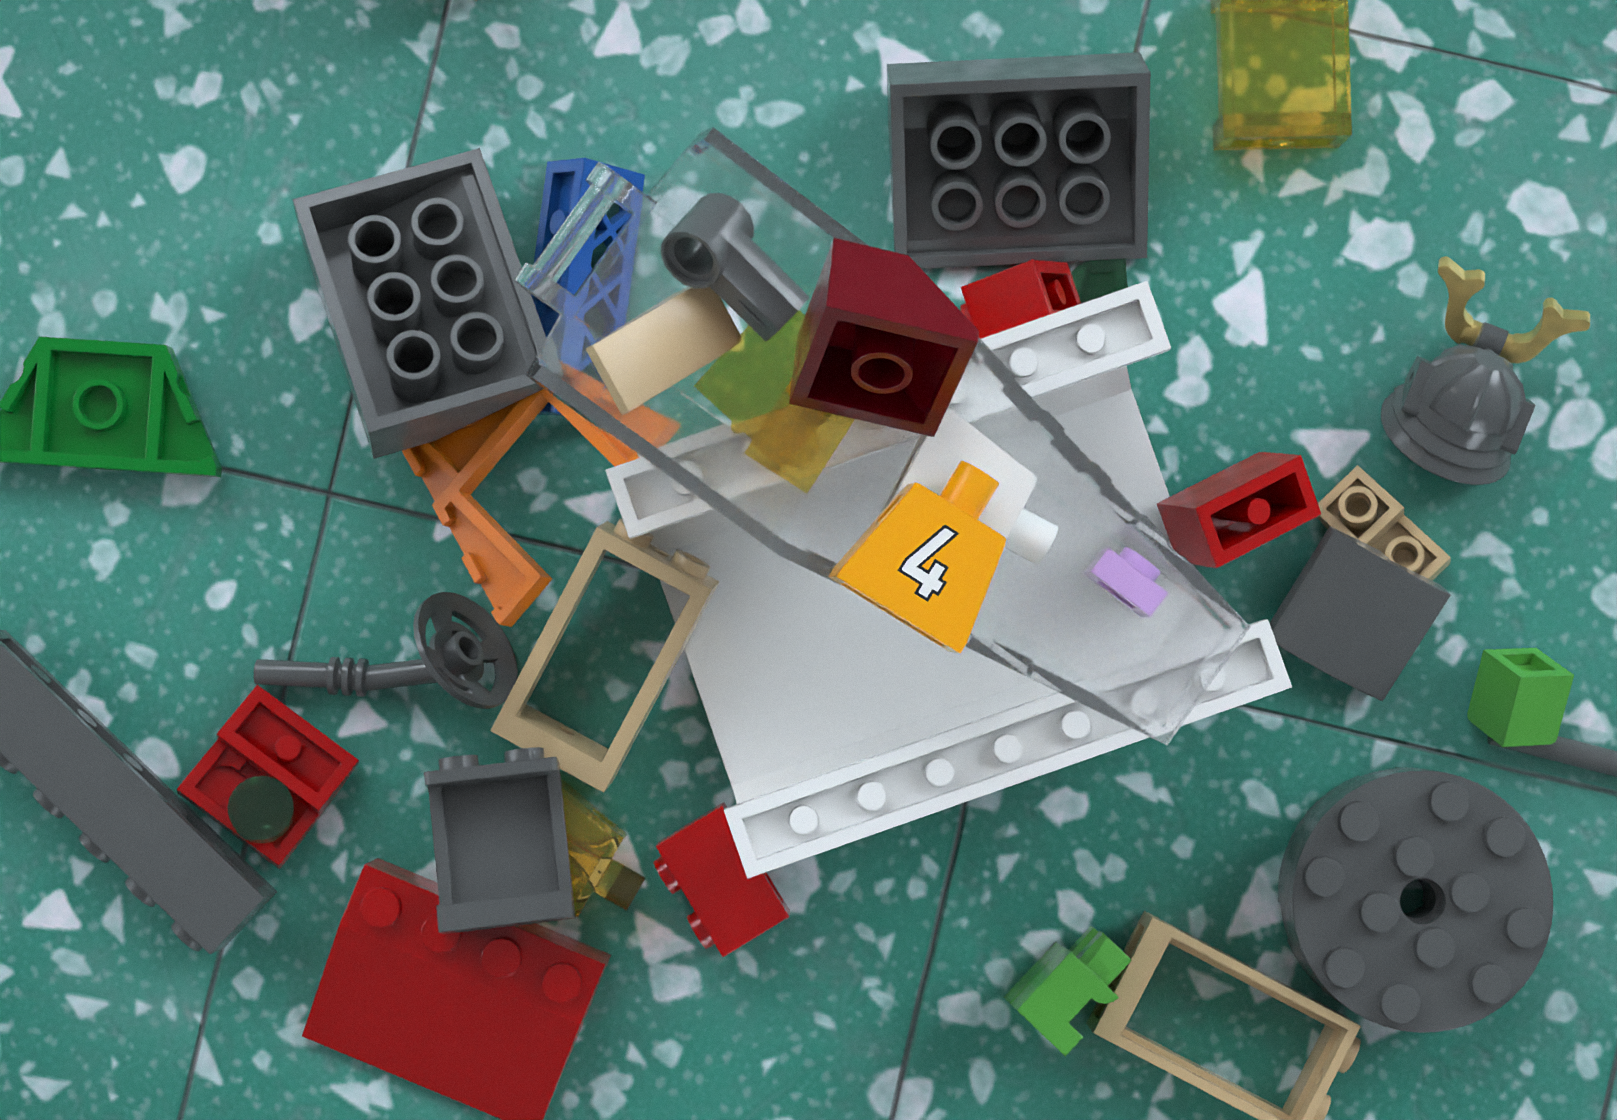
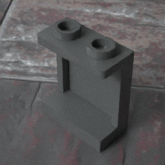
[424,747,576,934]

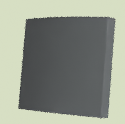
[1270,526,1451,702]

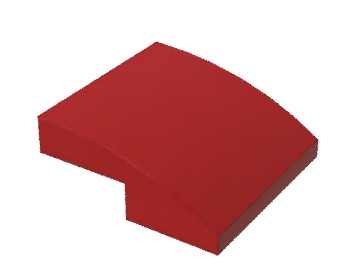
[177,684,359,869]

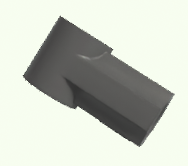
[661,193,809,342]

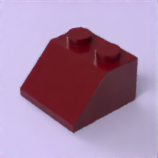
[789,238,979,437]

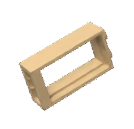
[490,519,719,793]
[1086,911,1361,1120]

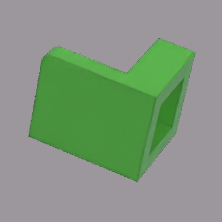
[1467,648,1574,747]

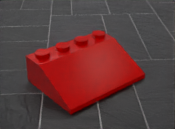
[302,858,611,1120]

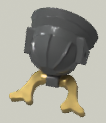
[1381,256,1590,485]

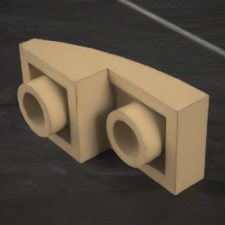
[1317,465,1451,581]

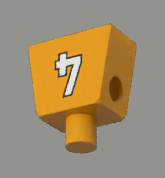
[828,461,1006,654]

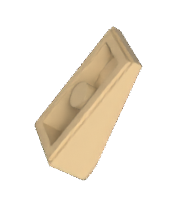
[586,287,741,415]

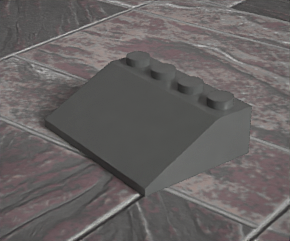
[887,52,1151,269]
[293,148,560,459]

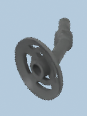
[254,592,518,709]

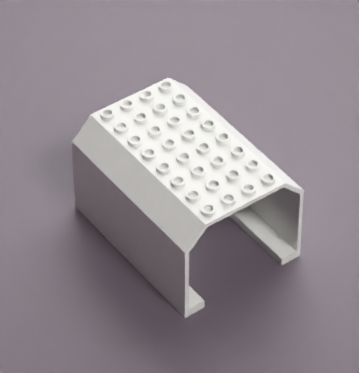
[605,281,1292,879]

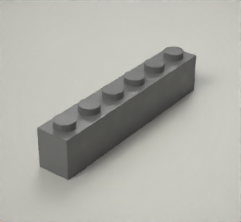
[0,630,277,954]

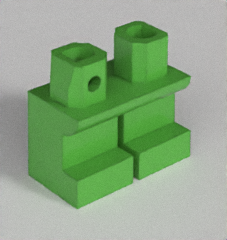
[1004,926,1132,1057]

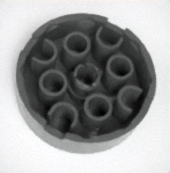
[1278,767,1553,1033]

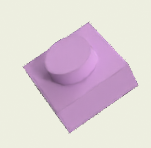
[1083,546,1168,618]

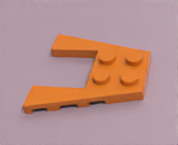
[402,364,678,627]

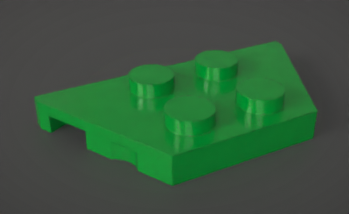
[0,336,222,477]

